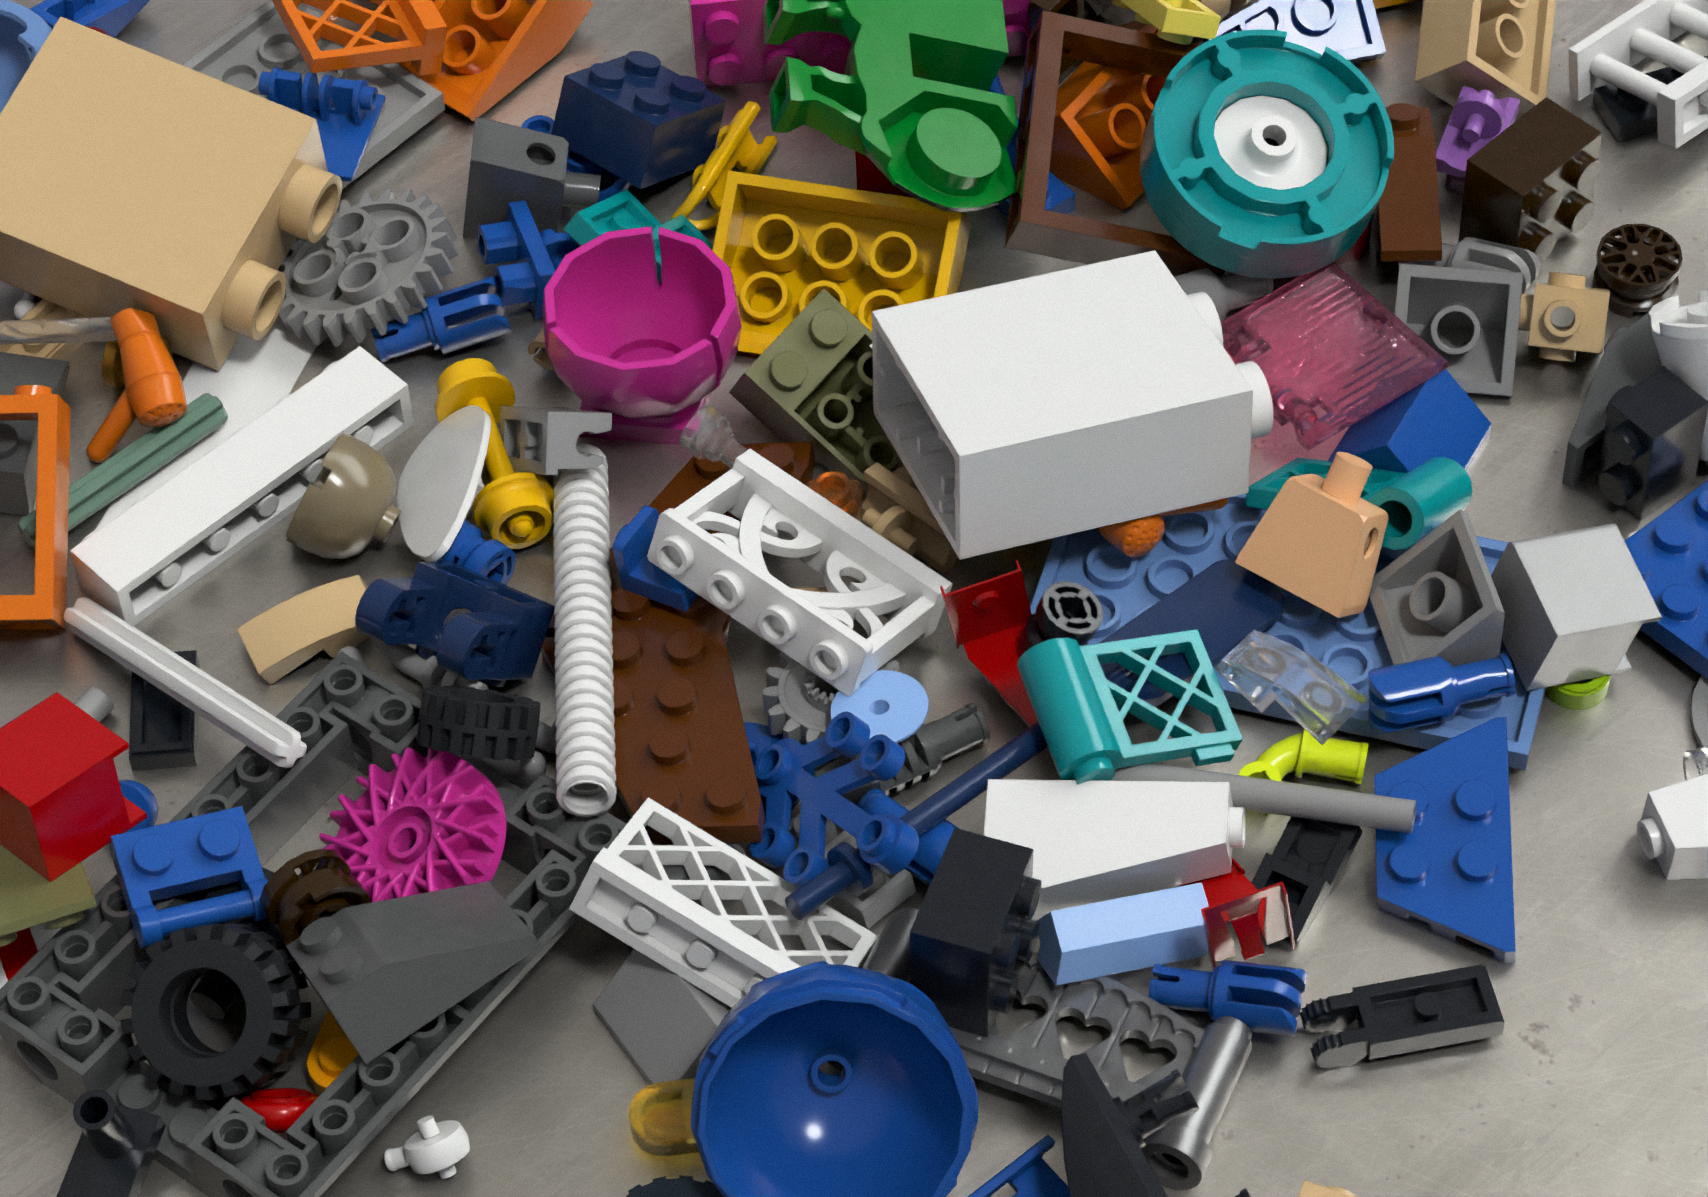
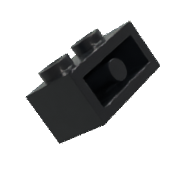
[1596,366,1708,521]

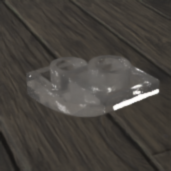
[1214,630,1368,745]

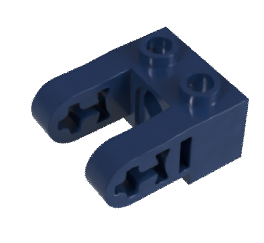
[355,561,554,687]

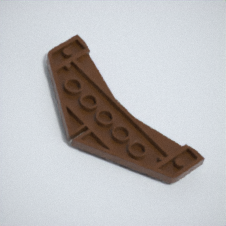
[541,441,815,844]

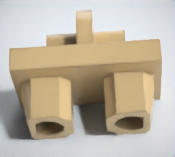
[860,462,957,574]

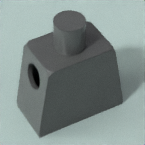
[463,117,601,238]

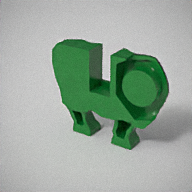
[762,0,1018,212]

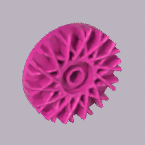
[319,747,506,903]

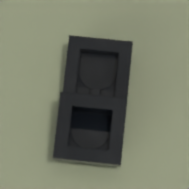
[1251,817,1363,943]

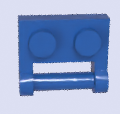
[109,806,268,949]

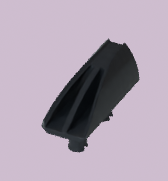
[1061,1053,1251,1197]

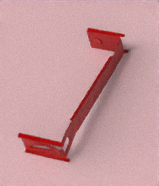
[940,560,1296,970]

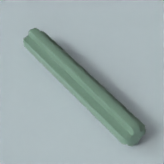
[18,393,228,548]

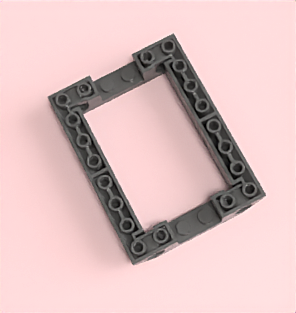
[0,652,626,1197]

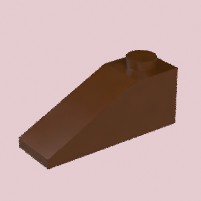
[1373,103,1442,261]

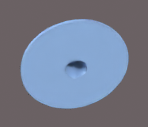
[831,670,929,743]

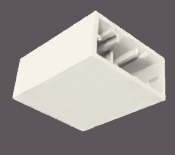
[872,250,1273,560]

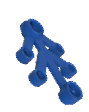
[750,711,919,889]

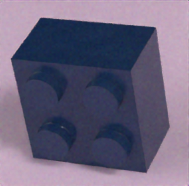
[551,51,727,189]

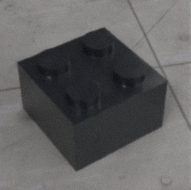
[909,828,1042,1037]

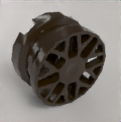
[1592,224,1683,318]
[260,849,370,946]

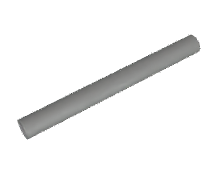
[1110,763,1417,834]

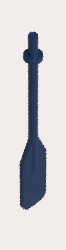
[785,559,1284,920]

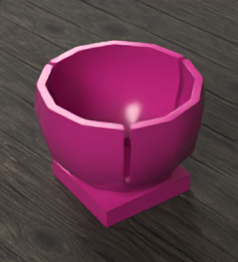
[543,226,742,447]

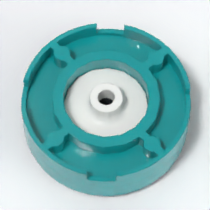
[1140,29,1394,279]

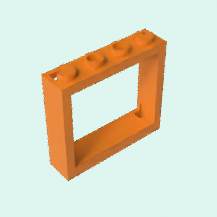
[0,385,71,631]

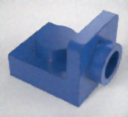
[612,505,699,612]

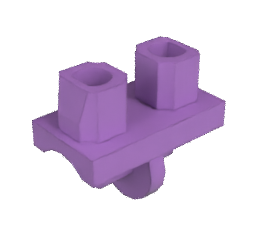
[1436,86,1520,193]

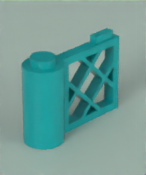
[1246,457,1473,550]
[1017,629,1243,785]

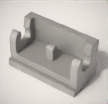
[500,406,612,475]

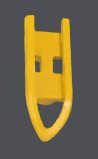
[670,101,778,231]

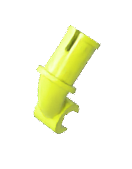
[1238,726,1369,816]

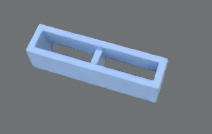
[1037,882,1209,986]

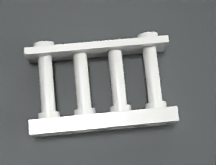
[1568,0,1708,150]

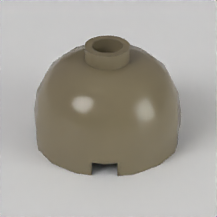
[286,431,402,559]

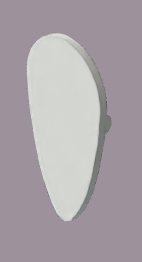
[397,405,491,562]

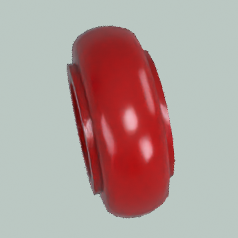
[241,1088,319,1133]

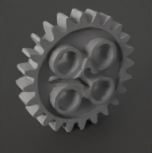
[278,188,458,347]

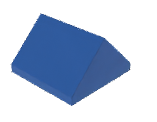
[1328,361,1492,473]

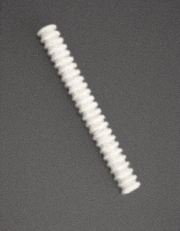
[552,443,617,817]

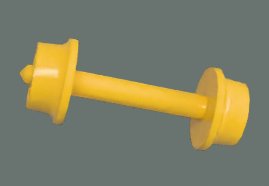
[434,358,554,549]

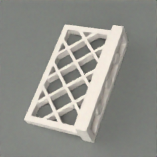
[569,798,878,1008]

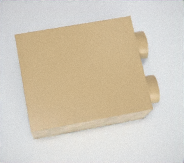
[0,16,342,371]

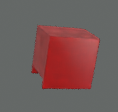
[0,692,148,882]

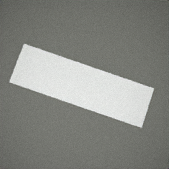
[95,318,317,531]

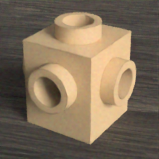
[1518,272,1610,362]

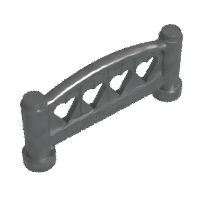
[827,908,1252,1190]

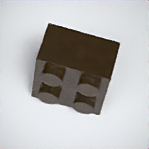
[1458,97,1602,263]

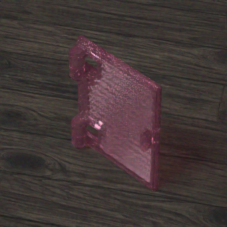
[1221,261,1449,451]

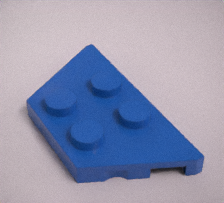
[1374,717,1516,963]

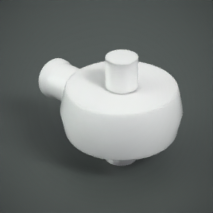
[384,1115,470,1179]

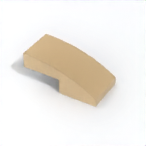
[237,575,369,685]

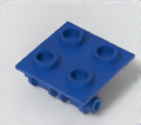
[258,67,386,182]

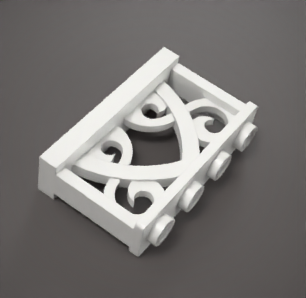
[647,449,953,696]

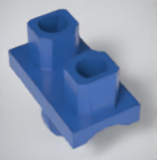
[477,200,580,319]

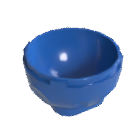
[691,961,978,1197]

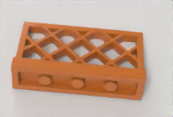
[272,0,447,76]

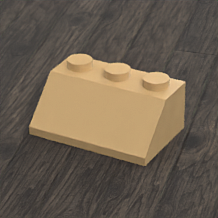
[1414,0,1556,113]

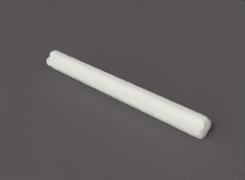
[64,597,307,768]

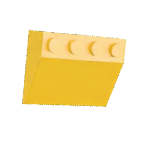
[712,170,971,356]

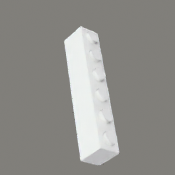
[70,346,415,627]

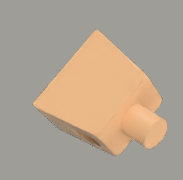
[1235,451,1388,618]

